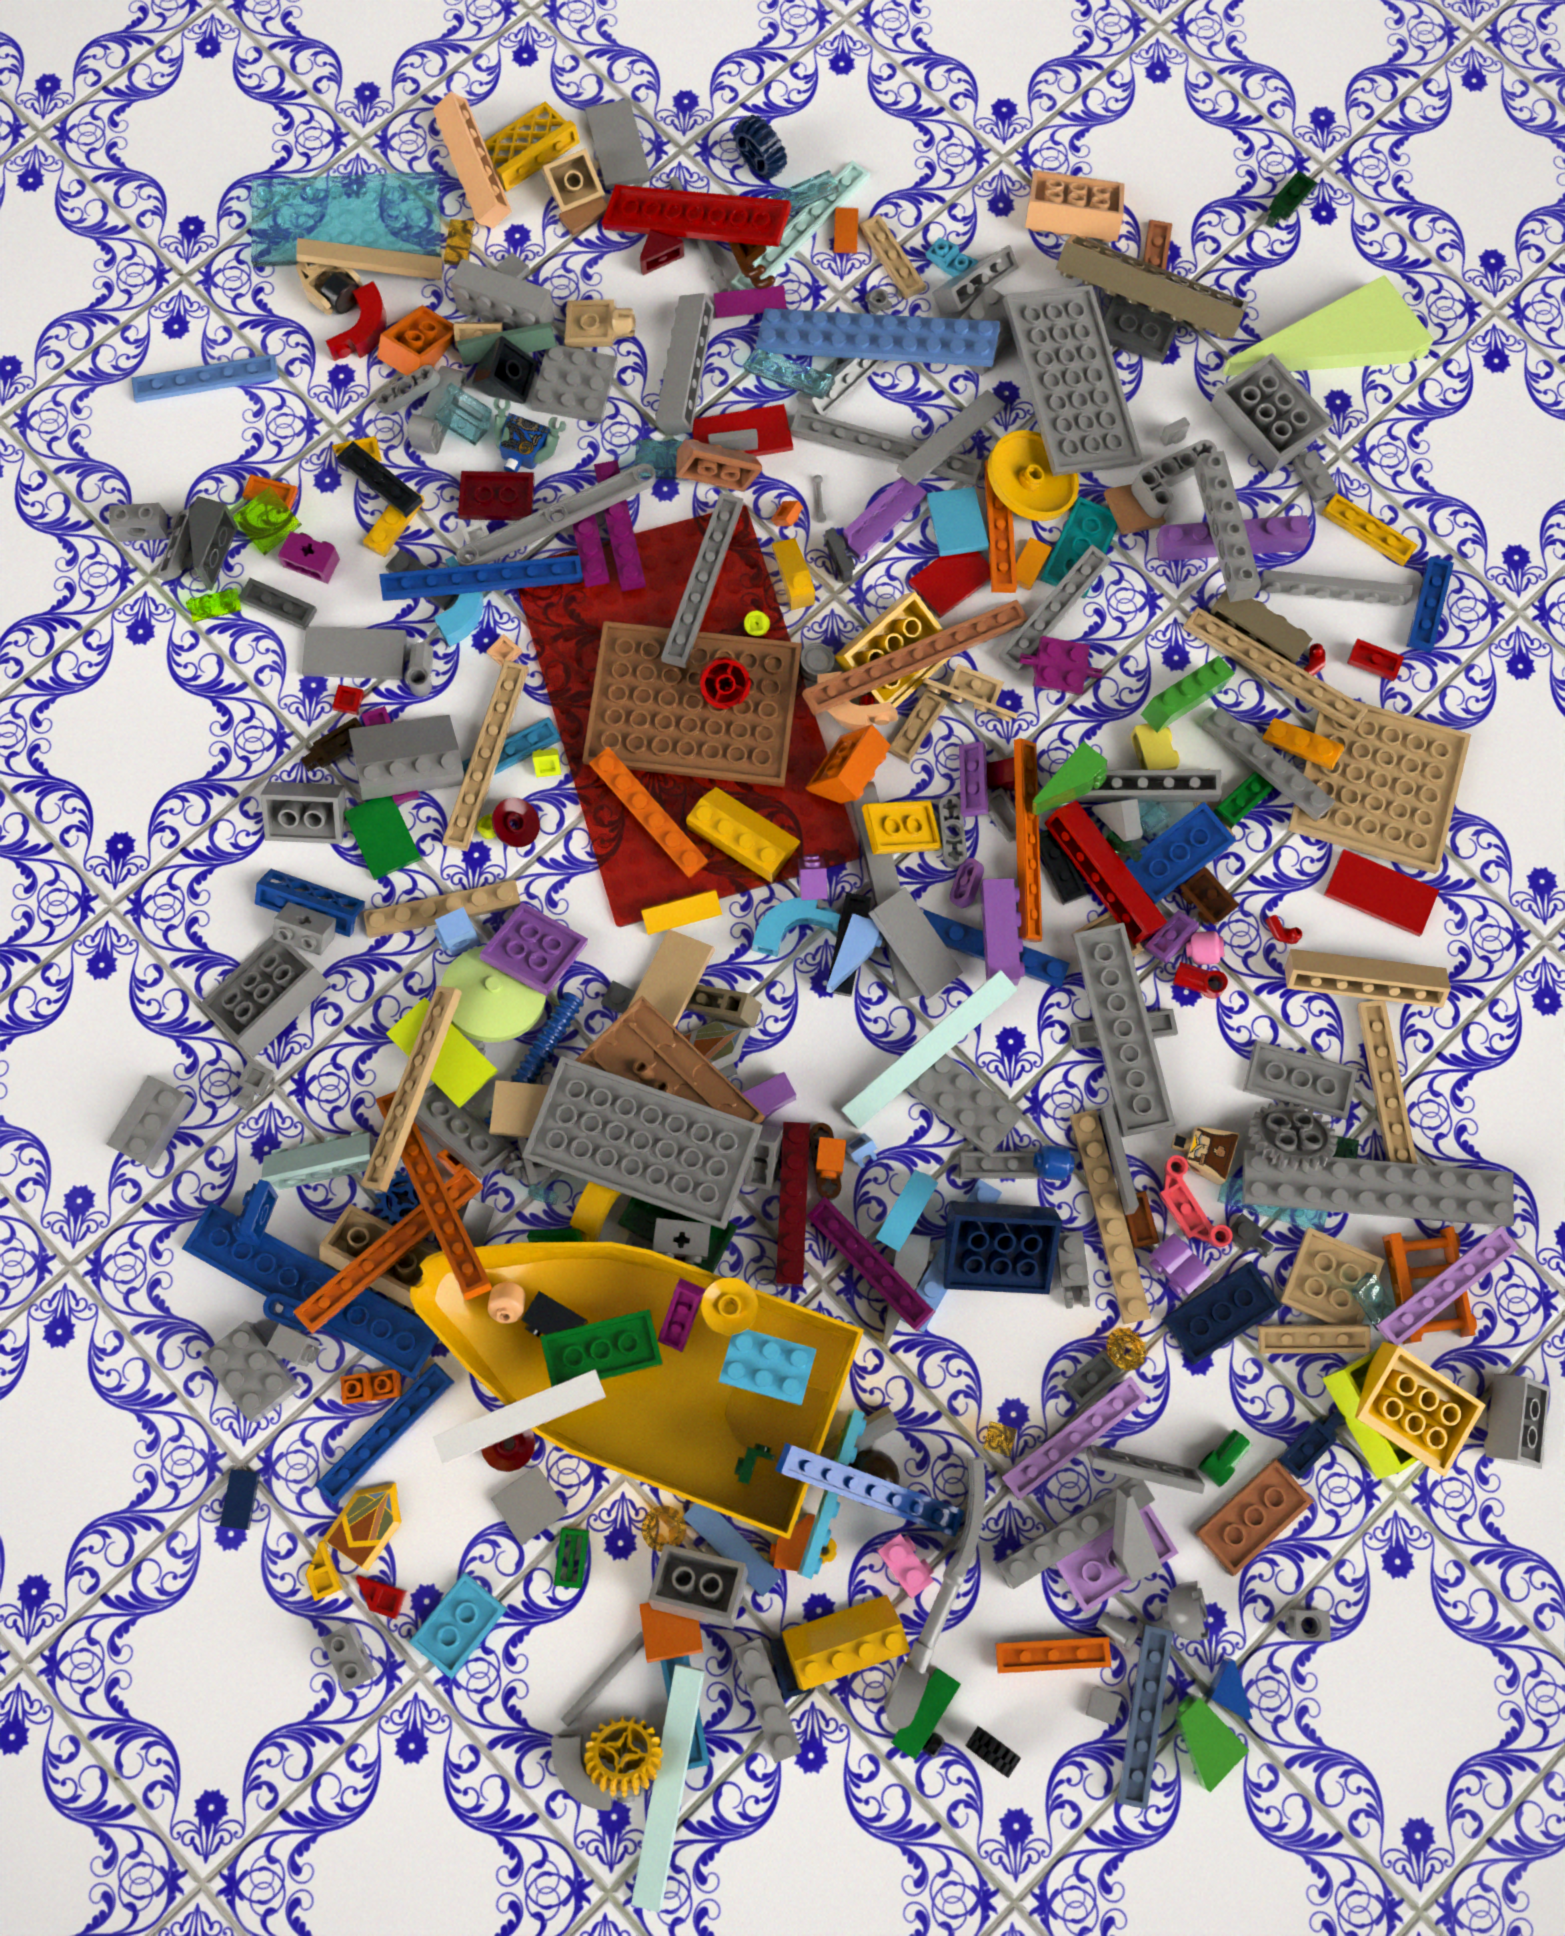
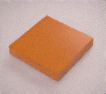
[639,1602,704,1663]

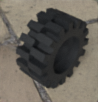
[965,1726,1021,1778]

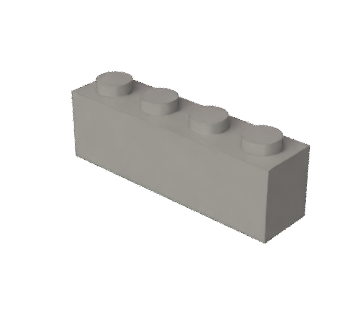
[734,1636,802,1763]

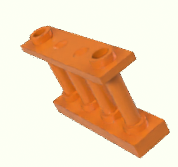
[1382,1226,1477,1344]

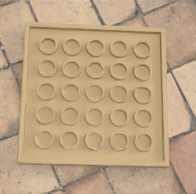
[1287,701,1471,874]

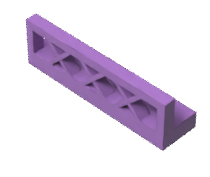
[843,476,927,560]

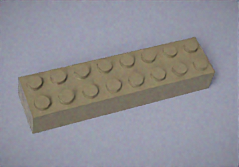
[1055,234,1249,340]

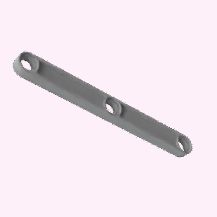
[456,463,656,566]

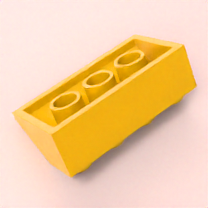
[686,787,800,883]
[781,1595,911,1691]

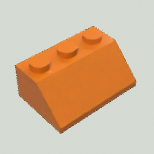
[806,724,891,804]

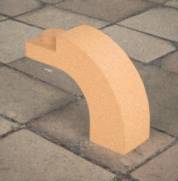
[817,671,898,731]

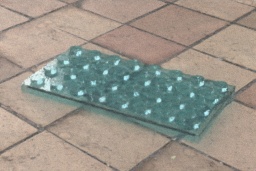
[251,171,442,267]

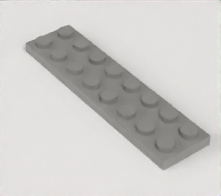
[1072,923,1176,1137]

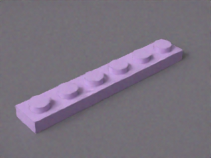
[1375,1226,1519,1346]
[1001,1376,1148,1500]

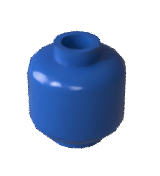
[1033,1144,1075,1181]

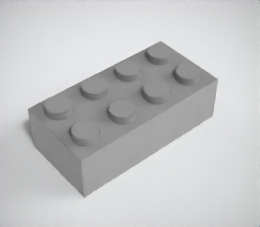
[450,259,555,330]

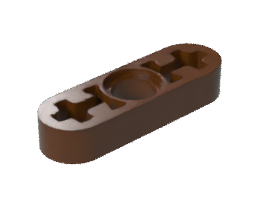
[809,1123,842,1200]

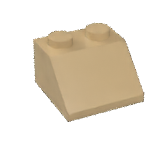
[542,148,605,213]

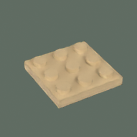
[1279,1227,1385,1324]

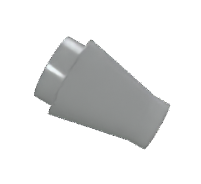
[1096,1611,1140,1650]

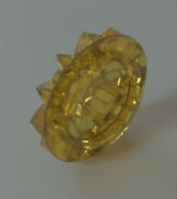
[1106,1327,1148,1371]
[642,1506,686,1552]

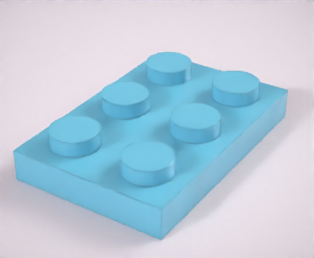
[719,1329,817,1406]

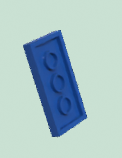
[1124,802,1237,905]

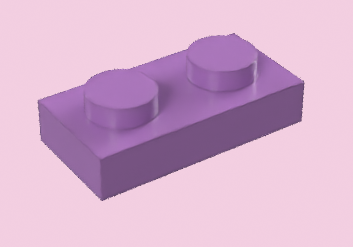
[1145,910,1199,964]

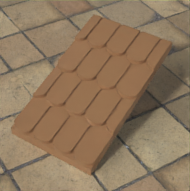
[574,996,765,1124]

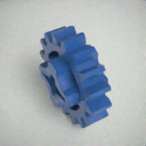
[375,1171,421,1226]

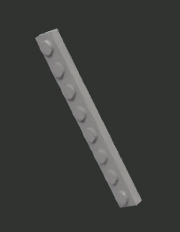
[791,409,983,486]
[661,493,744,668]

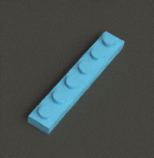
[797,1409,866,1579]

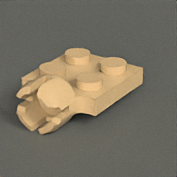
[565,299,636,347]

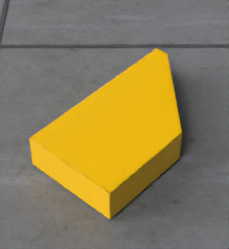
[332,436,382,462]
[305,1540,343,1601]

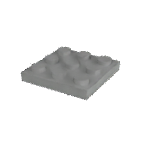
[531,345,618,424]

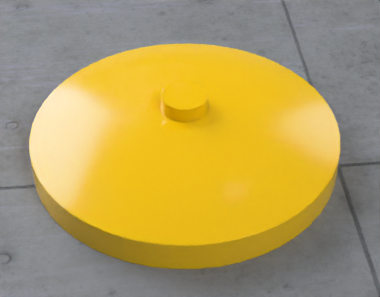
[987,430,1079,521]

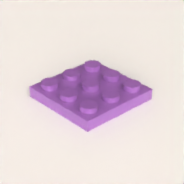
[479,902,588,996]

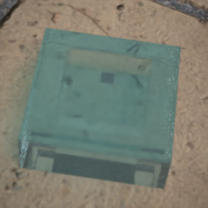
[528,1185,559,1206]

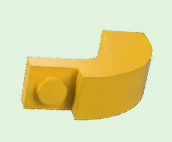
[569,1182,622,1242]

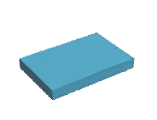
[927,487,989,557]
[409,1572,508,1679]

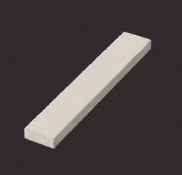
[433,1370,606,1465]

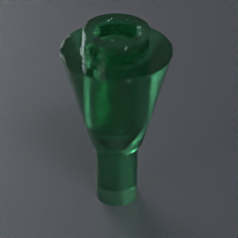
[1106,830,1142,862]

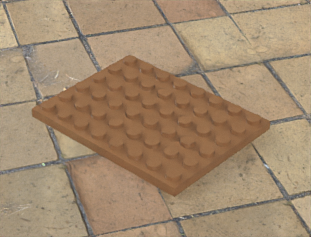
[582,621,802,787]

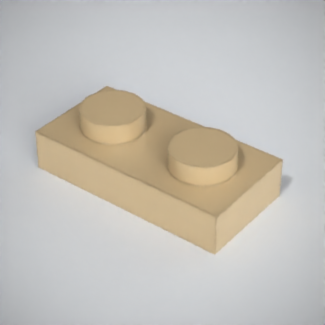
[454,322,503,348]

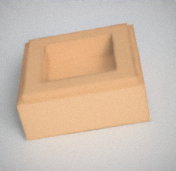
[487,634,522,666]

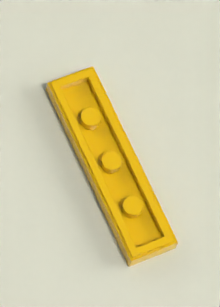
[1321,493,1418,567]

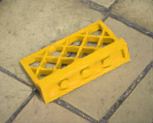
[484,101,580,192]

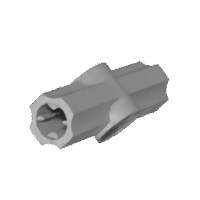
[820,1406,899,1460]

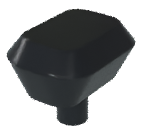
[923,1733,945,1757]

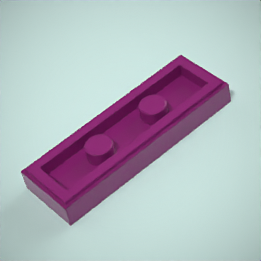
[713,285,787,319]
[657,1278,706,1352]

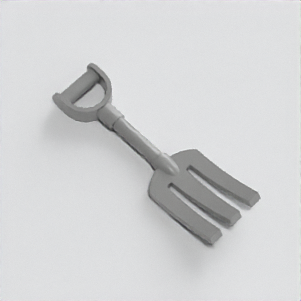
[884,1457,985,1729]

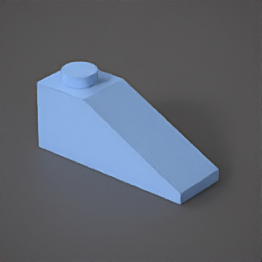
[826,914,884,993]

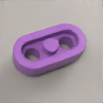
[949,858,984,908]

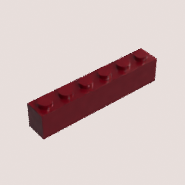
[776,1122,810,1288]

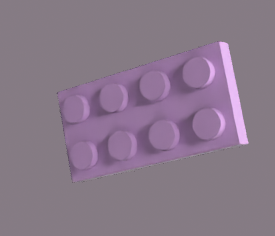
[1055,1504,1179,1613]

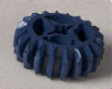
[733,114,787,180]

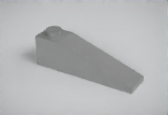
[932,245,1019,315]
[882,1234,935,1344]

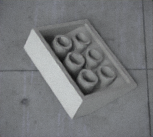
[1210,353,1334,474]
[349,715,464,800]
[199,934,330,1058]

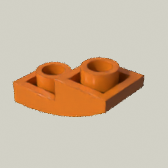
[340,1369,402,1405]

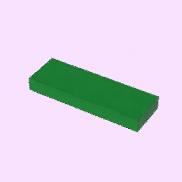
[1213,771,1275,829]
[891,1667,961,1760]

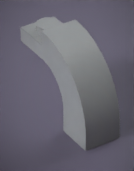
[551,1734,641,1810]

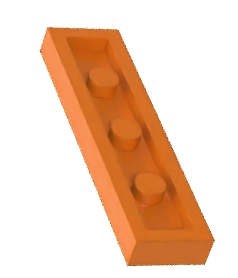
[995,1636,1112,1674]

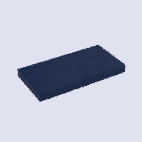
[1161,1261,1282,1365]

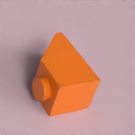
[769,1514,815,1572]

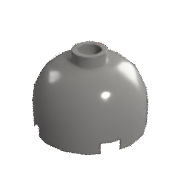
[1162,1581,1209,1641]

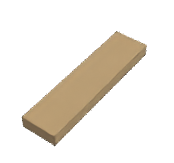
[859,214,926,300]
[1257,1324,1371,1354]

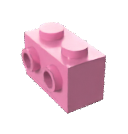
[876,1533,934,1599]

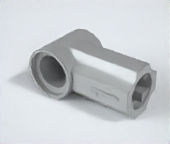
[406,642,434,697]

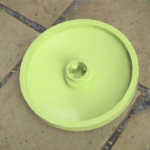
[441,945,546,1042]

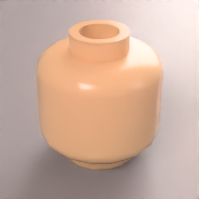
[488,1281,526,1323]

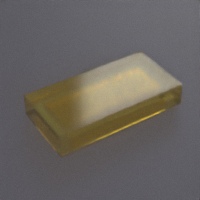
[444,219,474,265]

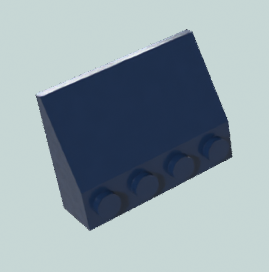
[943,1201,1062,1295]

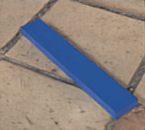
[315,1362,455,1505]

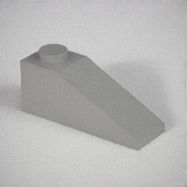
[1113,1485,1163,1583]

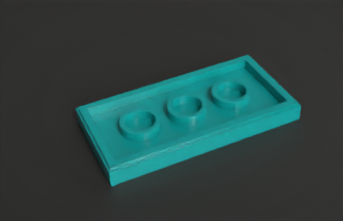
[1040,496,1118,599]

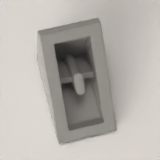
[1091,799,1143,842]

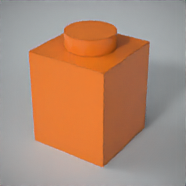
[815,1137,846,1179]

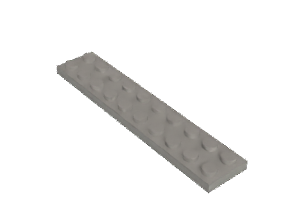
[1242,1150,1514,1227]

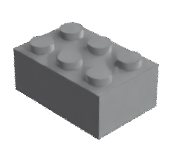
[960,285,1013,376]
[200,1321,301,1423]
[648,1544,748,1629]

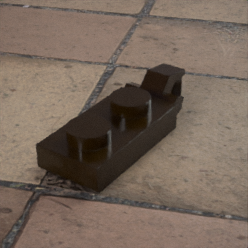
[300,717,363,772]

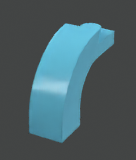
[434,555,484,647]
[752,897,841,957]
[876,1169,938,1252]

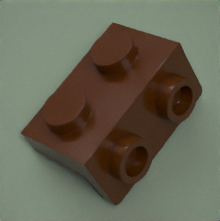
[1180,866,1240,925]

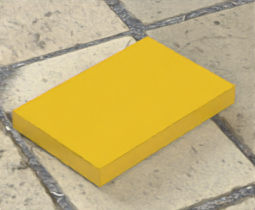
[861,801,943,855]

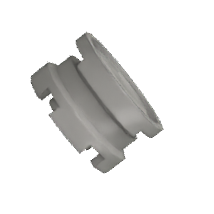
[799,643,835,683]

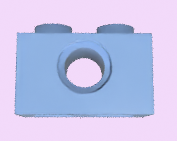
[434,907,481,956]

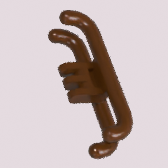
[728,242,776,289]

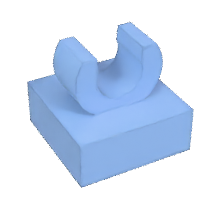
[845,1133,877,1168]

